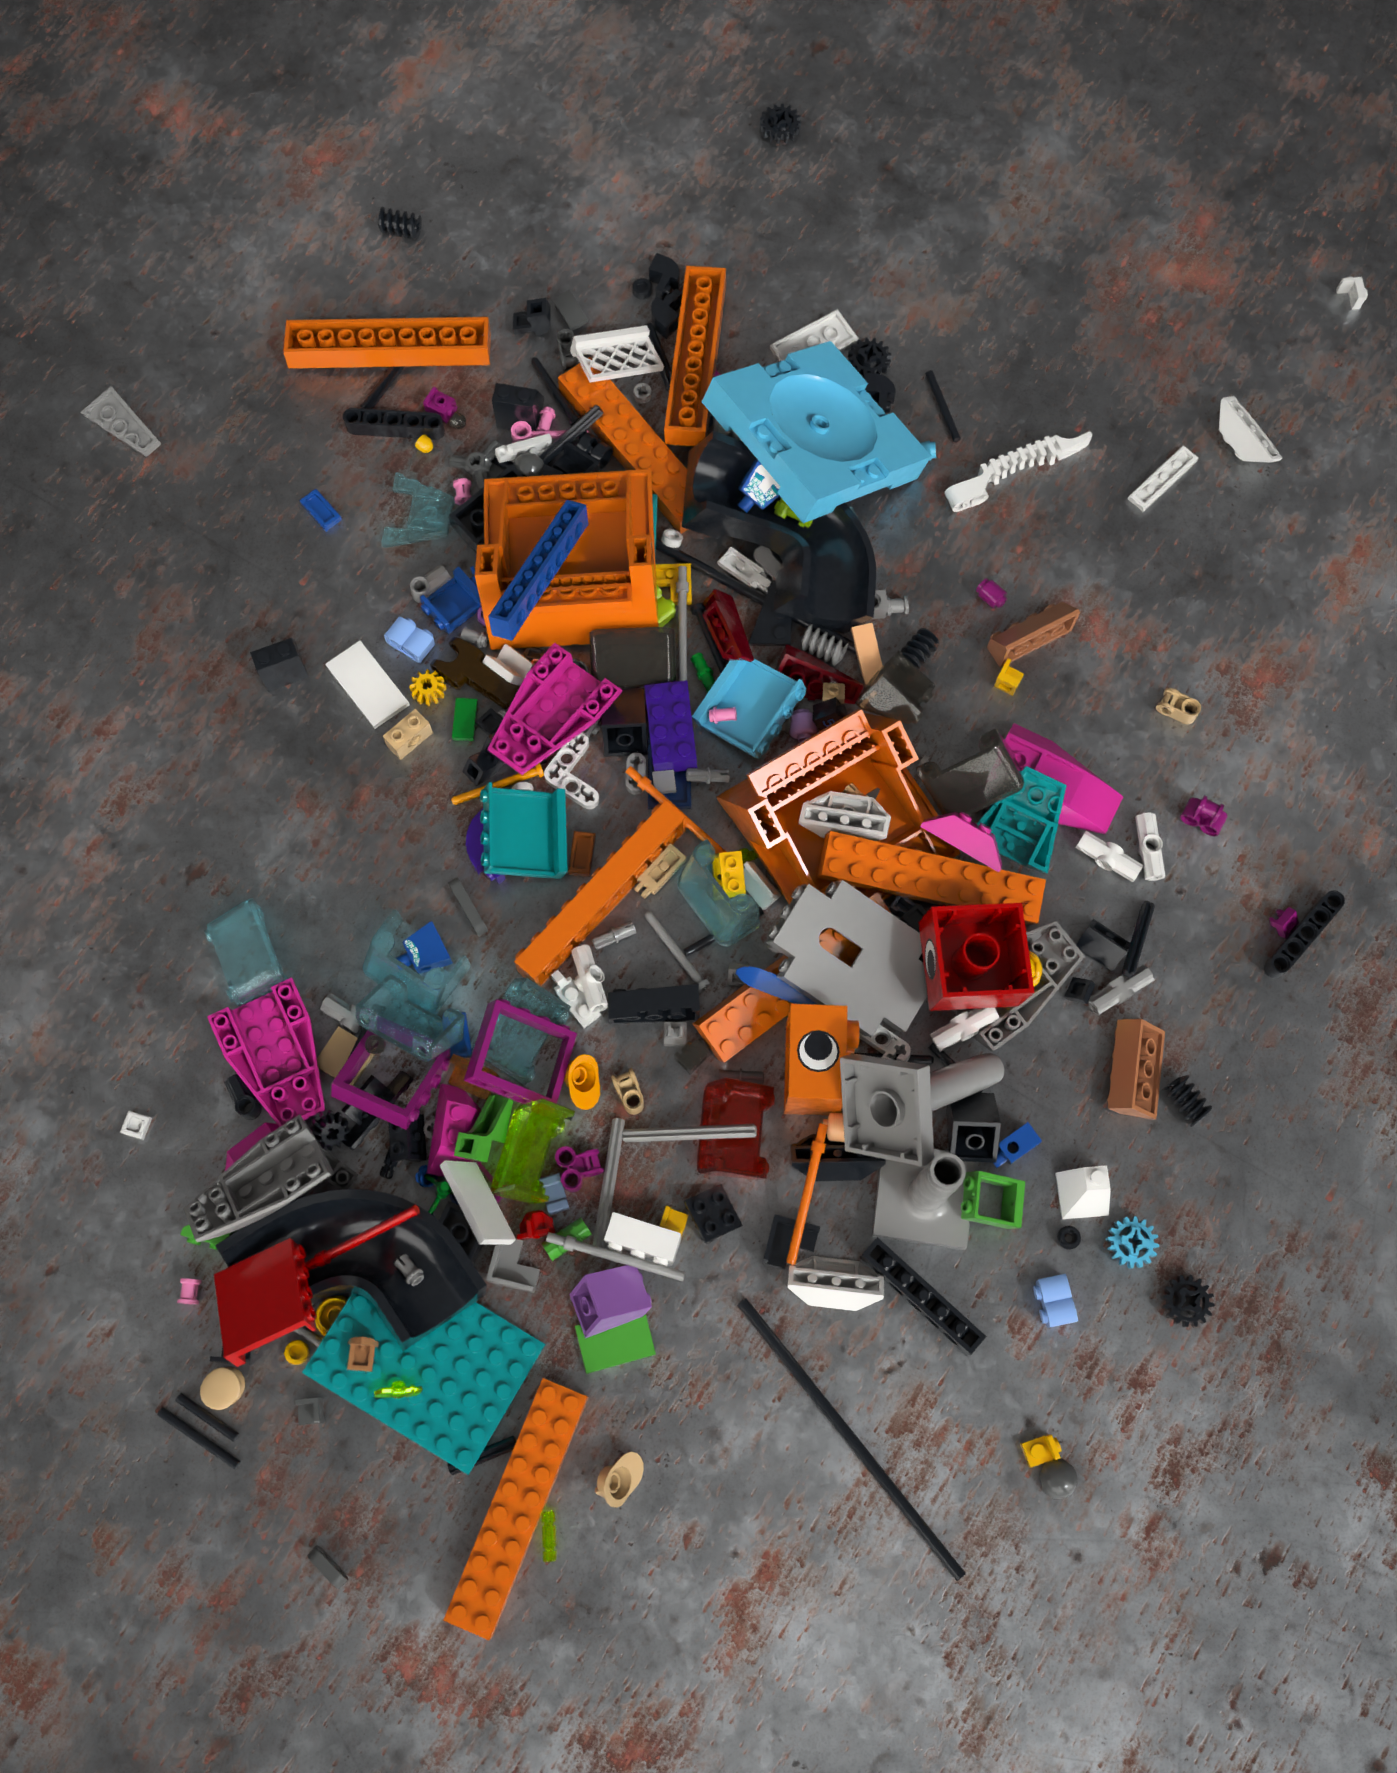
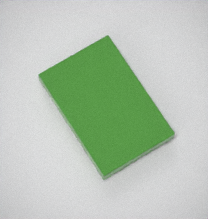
[575,1314,656,1374]

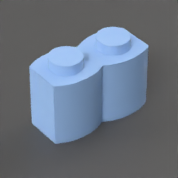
[384,616,435,663]
[1033,1273,1078,1328]

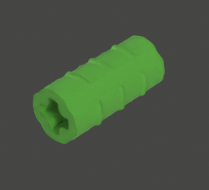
[541,1217,592,1261]

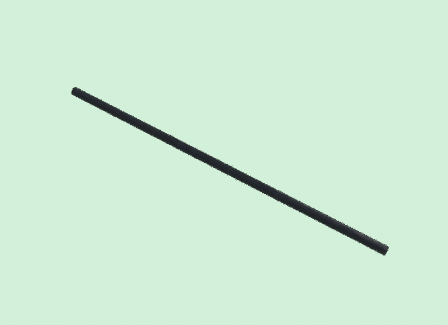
[491,456,857,655]

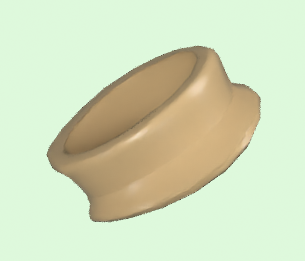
[200,1366,245,1410]

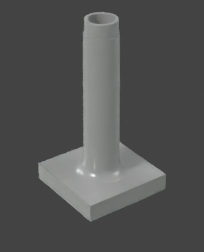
[840,1053,1004,1167]
[871,1149,975,1250]

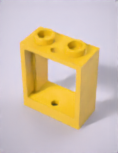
[711,851,746,900]

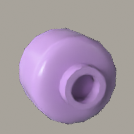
[790,709,817,742]

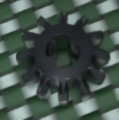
[310,1110,350,1150]

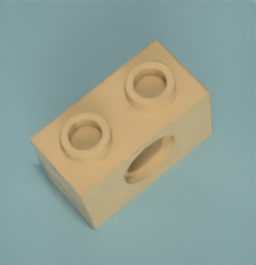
[383,708,433,760]

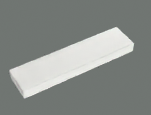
[1128,445,1198,512]

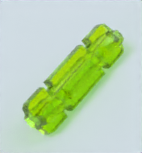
[542,1511,557,1562]

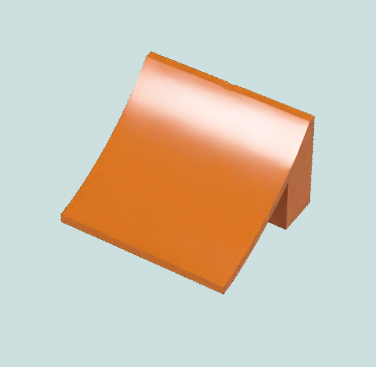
[475,469,660,650]
[716,709,961,904]

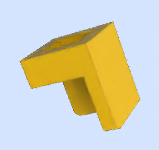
[994,658,1024,696]
[659,1205,689,1238]

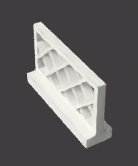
[570,325,664,383]

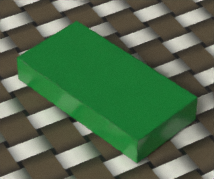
[452,698,478,741]

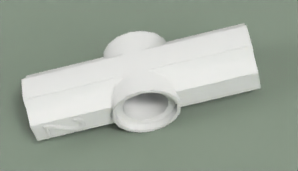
[1135,812,1165,881]
[1076,831,1144,882]
[571,945,608,1013]
[930,1008,1000,1052]

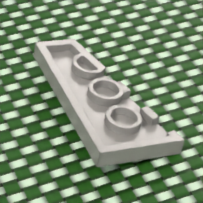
[80,386,161,457]

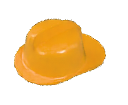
[564,1054,600,1110]

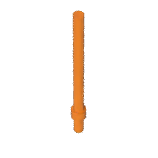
[625,766,727,854]
[786,1123,828,1265]

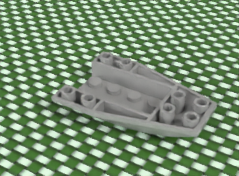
[952,921,1085,1052]
[183,1114,334,1242]

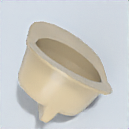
[595,1452,643,1508]

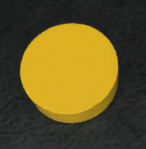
[284,1340,310,1365]

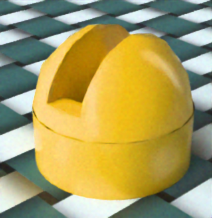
[415,434,433,453]

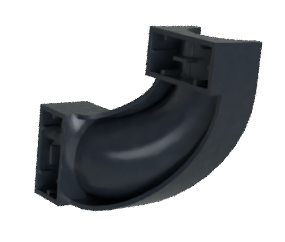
[682,431,876,634]
[215,1189,487,1351]

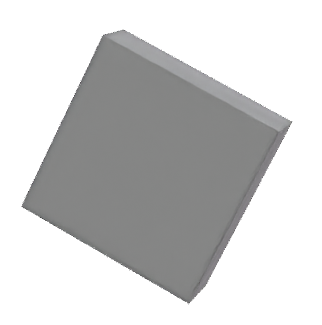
[652,770,676,794]

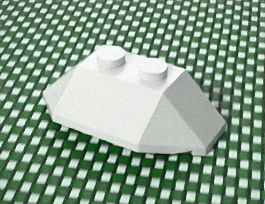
[1219,396,1282,462]
[799,791,891,841]
[788,1256,884,1311]

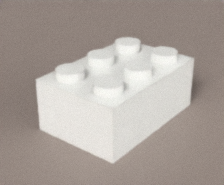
[604,1212,681,1266]

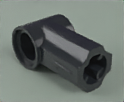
[224,1074,262,1120]

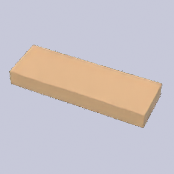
[851,623,887,690]

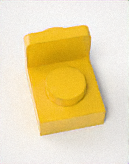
[1020,1434,1061,1468]

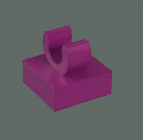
[1269,907,1299,939]

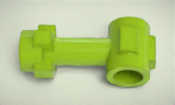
[774,498,813,528]

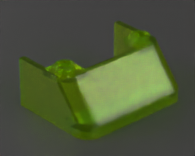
[490,1098,575,1204]

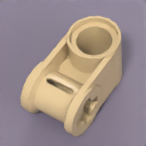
[1156,688,1201,724]
[610,1068,644,1115]

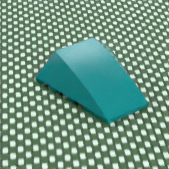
[977,766,1067,874]

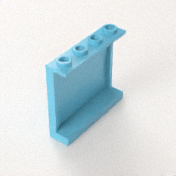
[692,659,806,759]

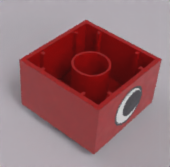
[919,903,1035,1011]

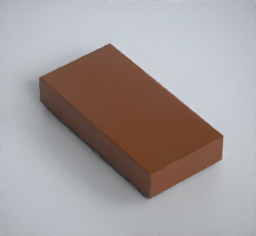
[568,831,596,877]

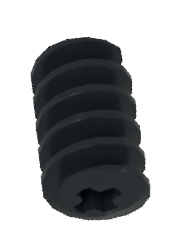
[378,207,422,240]
[895,628,939,676]
[1162,1075,1212,1127]

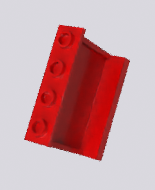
[214,1238,316,1367]

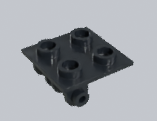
[684,1184,743,1244]

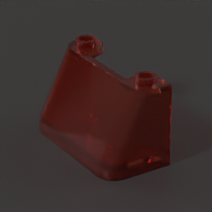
[697,1078,775,1180]

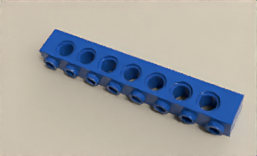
[488,500,589,641]

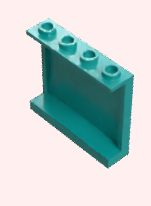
[480,782,568,879]

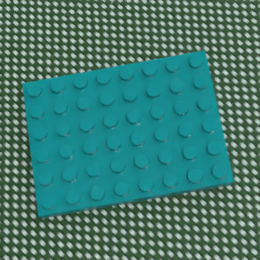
[302,1293,545,1475]

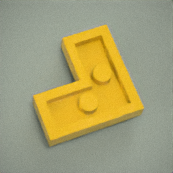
[656,563,692,606]

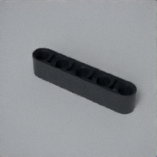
[343,408,445,440]
[1264,890,1345,979]

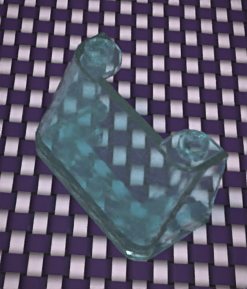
[678,839,760,947]
[204,898,288,1007]
[470,978,571,1085]

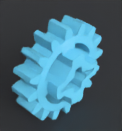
[1106,1216,1159,1269]

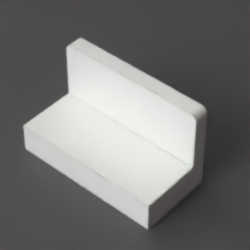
[483,644,534,686]
[743,861,781,910]

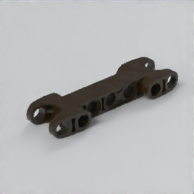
[430,637,520,710]

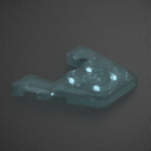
[381,472,454,548]

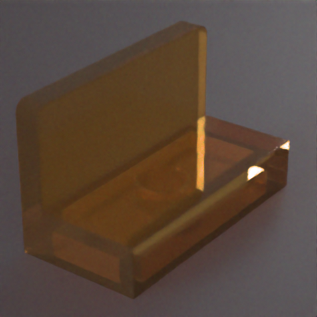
[448,1054,499,1100]

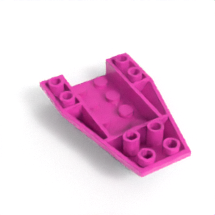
[488,643,622,775]
[977,723,1123,834]
[207,977,326,1127]

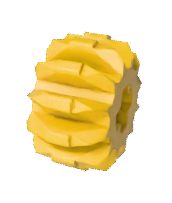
[409,669,447,707]

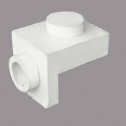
[1336,277,1367,310]

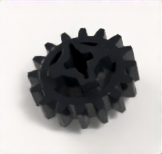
[760,103,802,144]
[848,337,891,378]
[1161,1275,1215,1328]

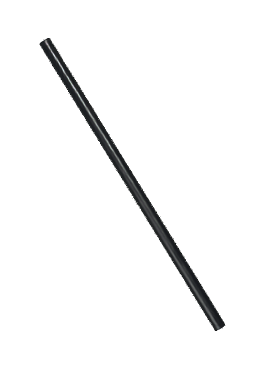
[737,1298,966,1581]

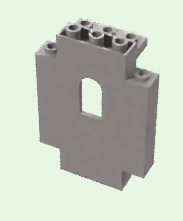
[766,880,927,1036]

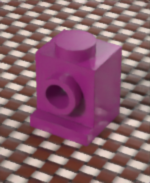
[423,386,457,423]

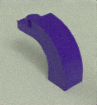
[466,808,506,884]

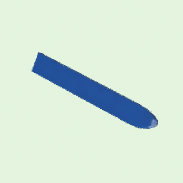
[735,966,818,1005]

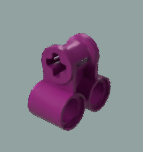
[1180,795,1228,837]
[555,1146,605,1193]

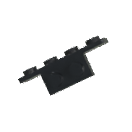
[341,1071,413,1151]

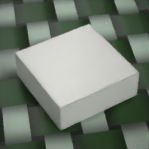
[120,1110,152,1140]

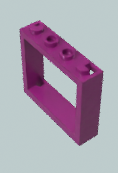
[464,999,577,1113]
[331,1016,452,1130]

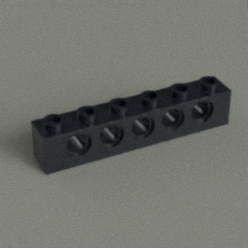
[859,1237,987,1356]

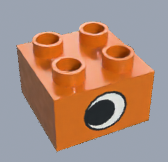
[784,1004,859,1116]

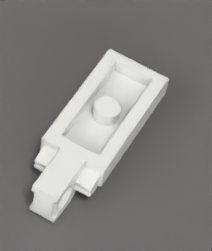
[495,433,552,463]
[718,547,771,594]
[551,970,602,1029]

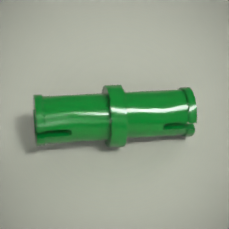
[690,652,716,693]

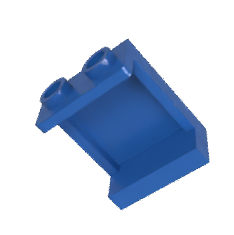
[420,567,481,635]

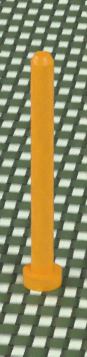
[451,763,544,805]

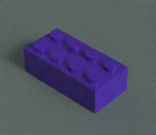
[644,680,698,772]

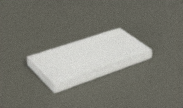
[770,309,859,362]
[325,641,410,729]
[440,1161,516,1244]

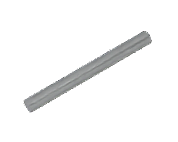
[593,1118,625,1256]
[622,1124,757,1142]

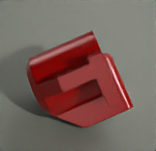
[517,1210,555,1240]

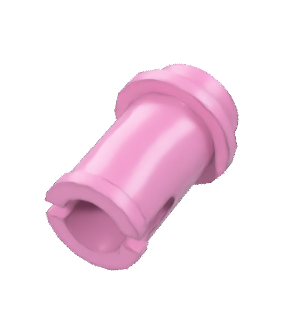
[536,407,556,431]
[709,707,737,724]

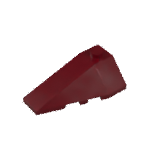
[775,644,864,704]

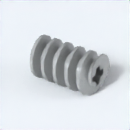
[801,624,849,666]

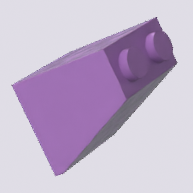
[570,1265,652,1338]

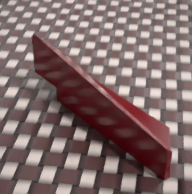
[703,589,754,662]

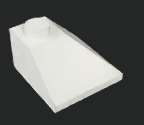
[1055,1165,1110,1220]

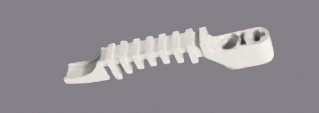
[944,431,1092,512]

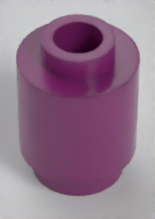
[976,578,1007,609]

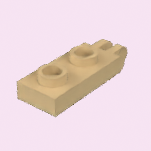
[634,844,687,899]

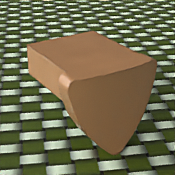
[347,1337,379,1372]

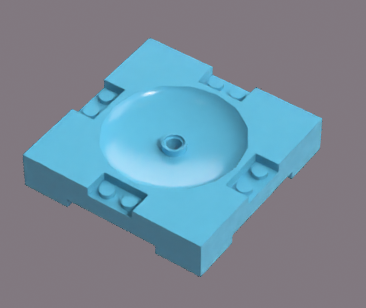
[702,341,932,523]

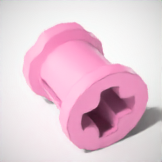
[453,478,472,506]
[177,1278,202,1305]

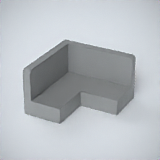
[486,1239,540,1293]

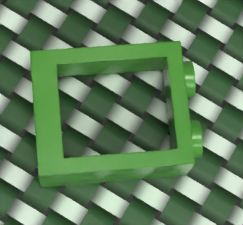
[961,1171,1025,1229]

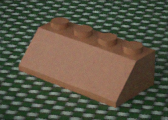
[987,602,1080,668]
[1107,1019,1165,1120]

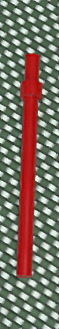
[305,1205,420,1271]

